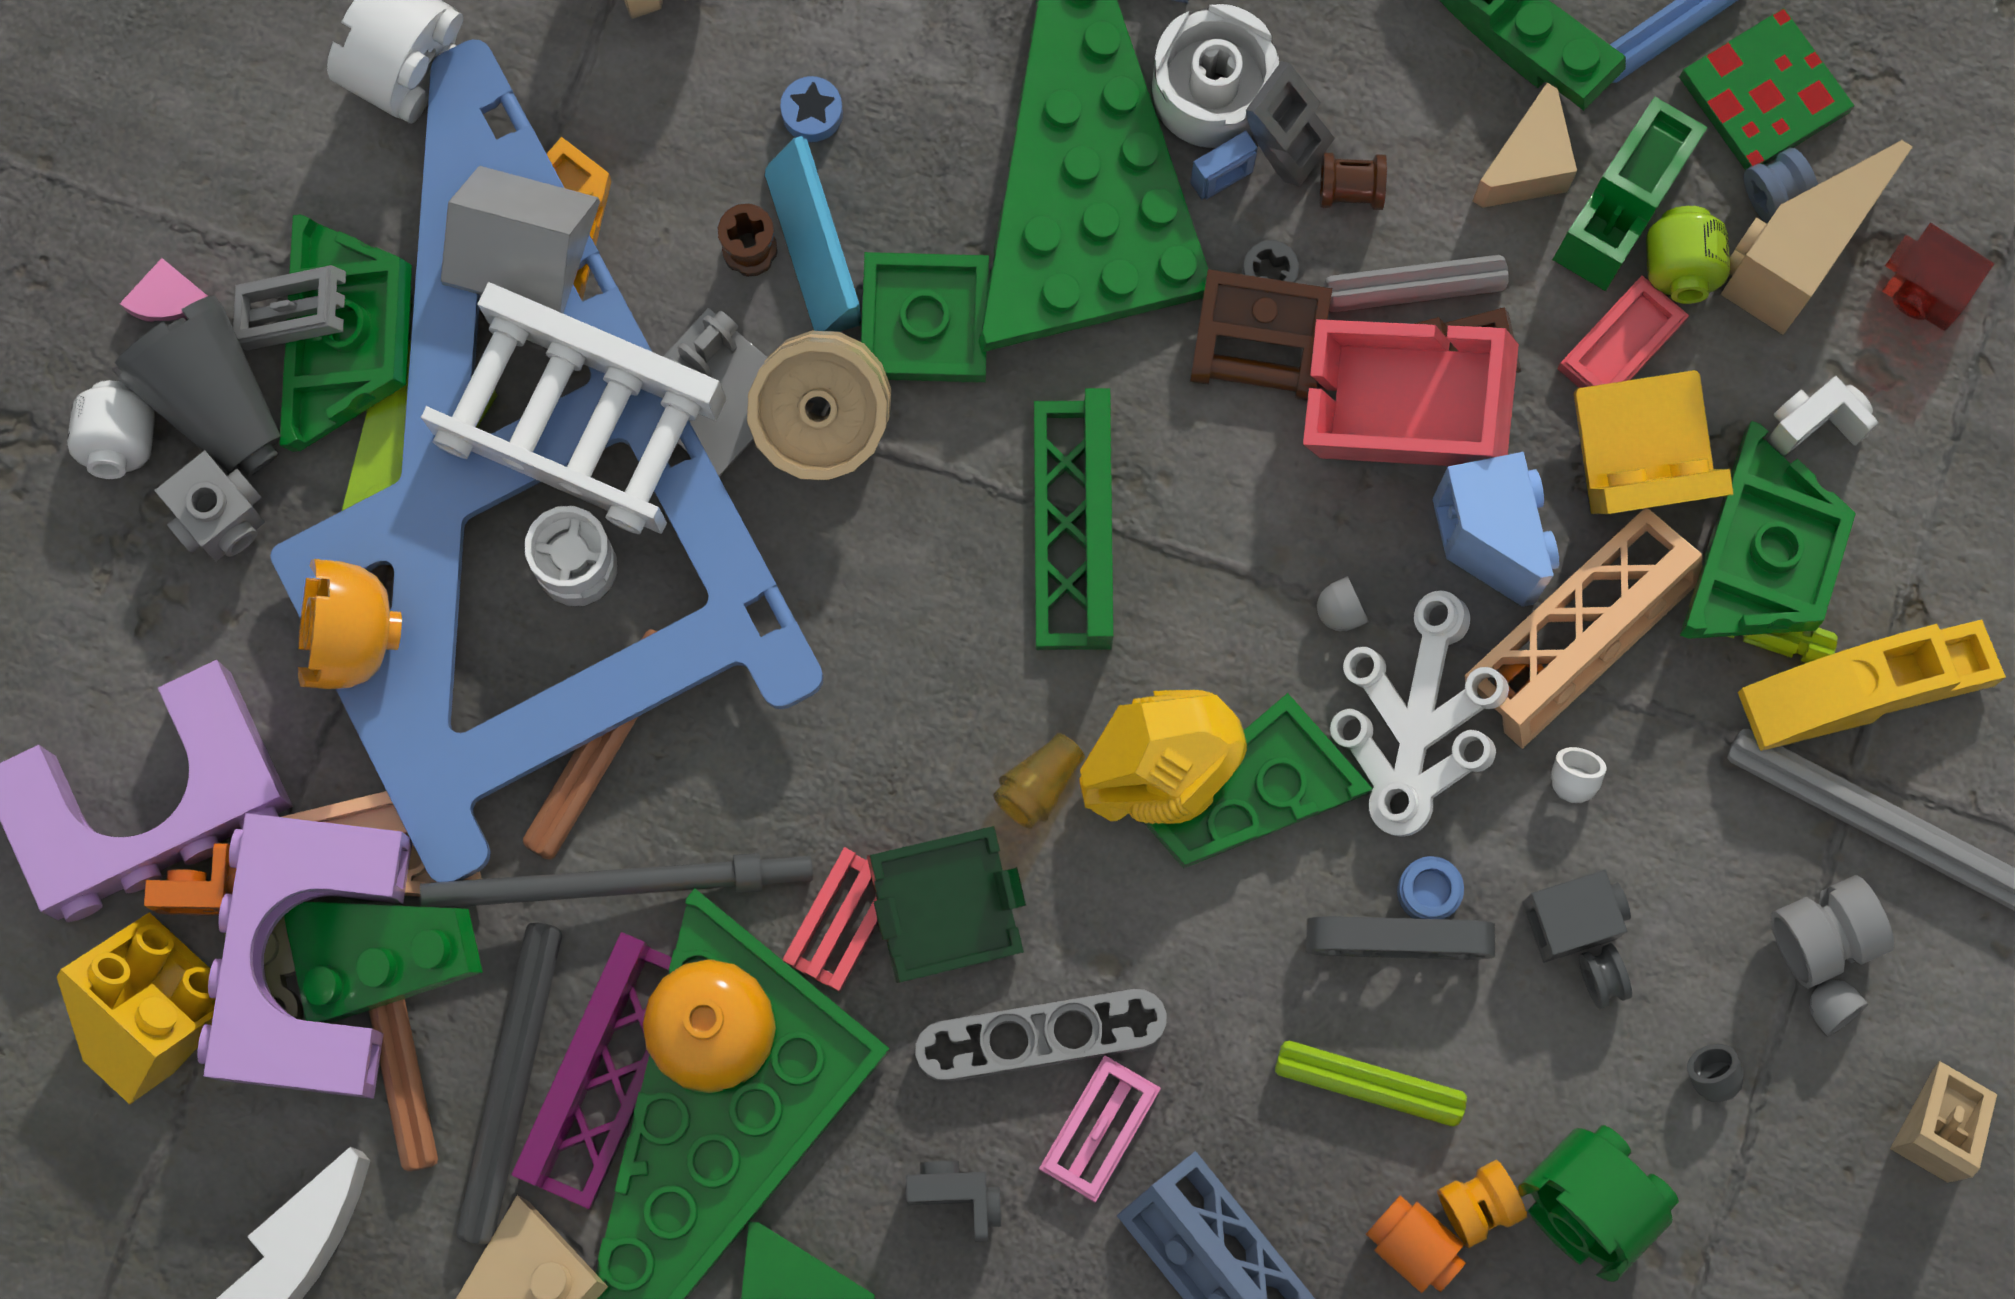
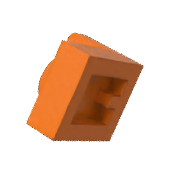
[144,843,236,915]

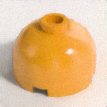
[298,559,402,689]
[642,959,776,1093]

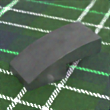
[1246,61,1335,186]

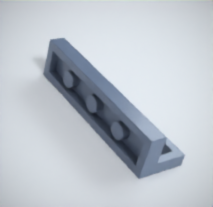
[1116,1151,1315,1299]

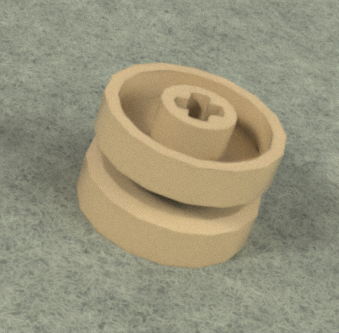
[747,330,891,480]

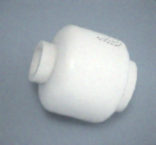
[67,380,155,479]

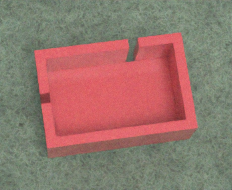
[1303,319,1519,466]

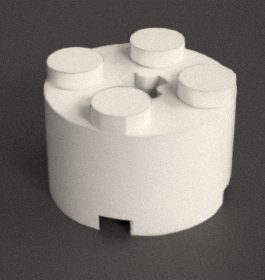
[327,0,463,124]
[1152,4,1279,148]

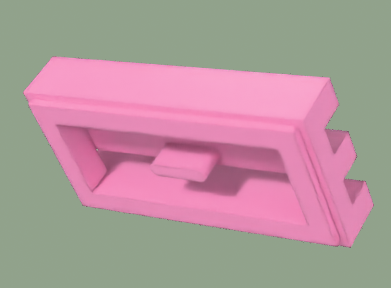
[1039,1055,1161,1203]

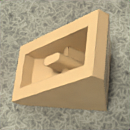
[1472,83,1577,208]
[1890,1061,1997,1183]

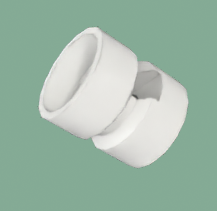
[525,506,617,606]

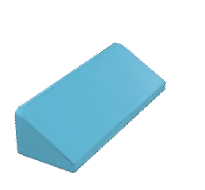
[765,136,862,332]

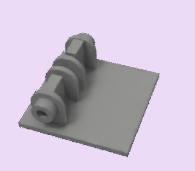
[663,308,767,478]

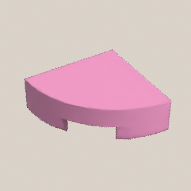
[120,258,208,322]

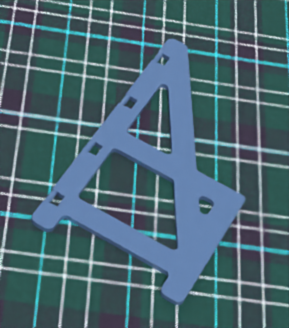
[270,39,824,882]

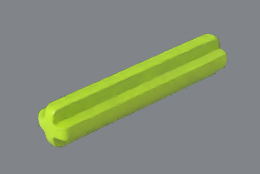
[1275,1040,1467,1127]

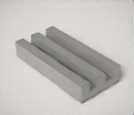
[233,265,346,350]

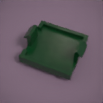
[867,826,1026,983]

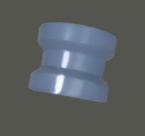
[1744,148,1818,223]

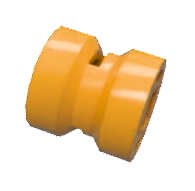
[1437,1159,1527,1249]

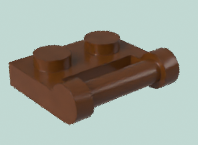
[1190,269,1333,400]

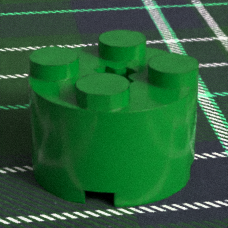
[1518,1125,1679,1282]

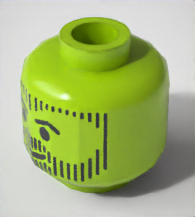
[1646,206,1730,304]

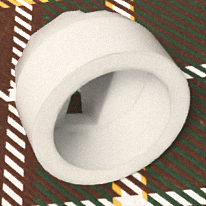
[1551,747,1607,803]

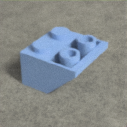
[1432,452,1559,607]

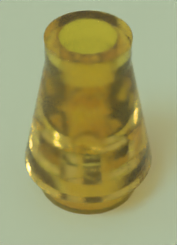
[993,733,1085,829]

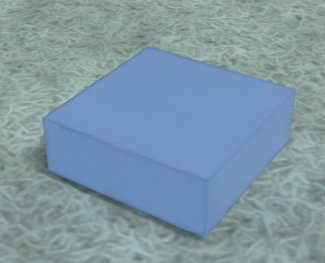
[1190,130,1258,200]

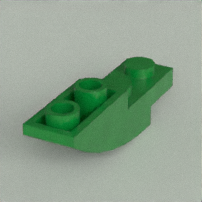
[1439,0,1626,111]

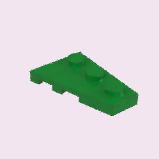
[1143,693,1373,869]

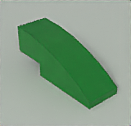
[1552,96,1708,291]

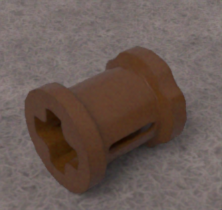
[1320,153,1387,210]
[718,203,778,277]

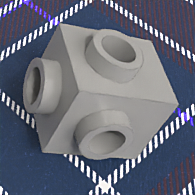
[154,450,265,562]

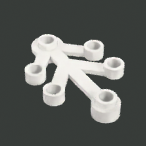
[1330,591,1509,837]

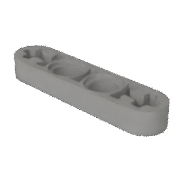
[915,989,1167,1082]

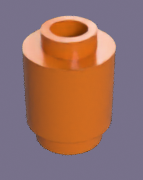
[1365,1195,1466,1293]

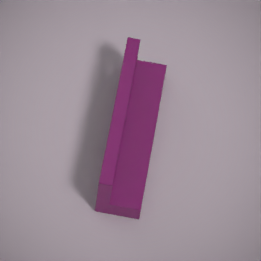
[511,932,672,1210]

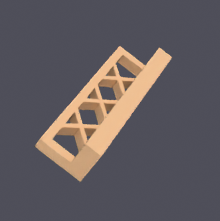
[1465,508,1702,749]

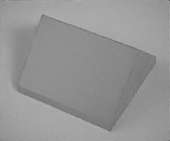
[441,166,600,313]

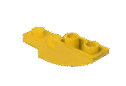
[1737,619,2006,751]

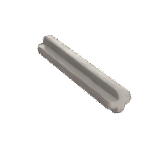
[1324,255,1509,312]

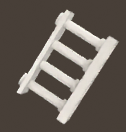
[421,282,727,534]

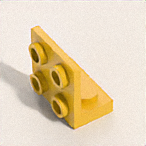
[1574,370,1733,514]

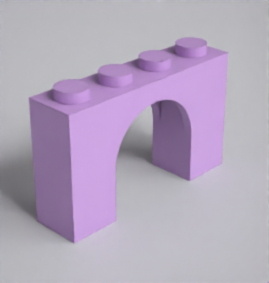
[0,660,293,922]
[197,813,412,1099]

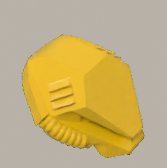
[1079,690,1247,824]

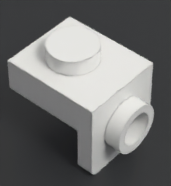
[1766,376,1878,457]

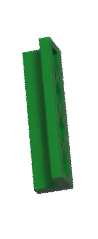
[1034,388,1114,650]

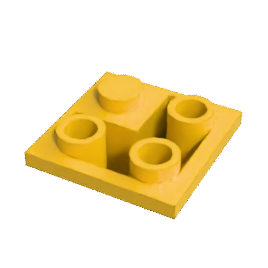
[57,912,216,1105]

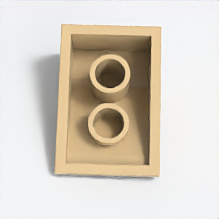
[1720,140,1912,335]

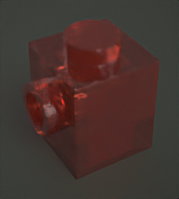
[1882,222,1995,331]

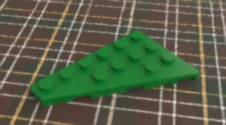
[979,0,1208,352]
[596,888,890,1299]

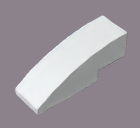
[217,1147,370,1299]

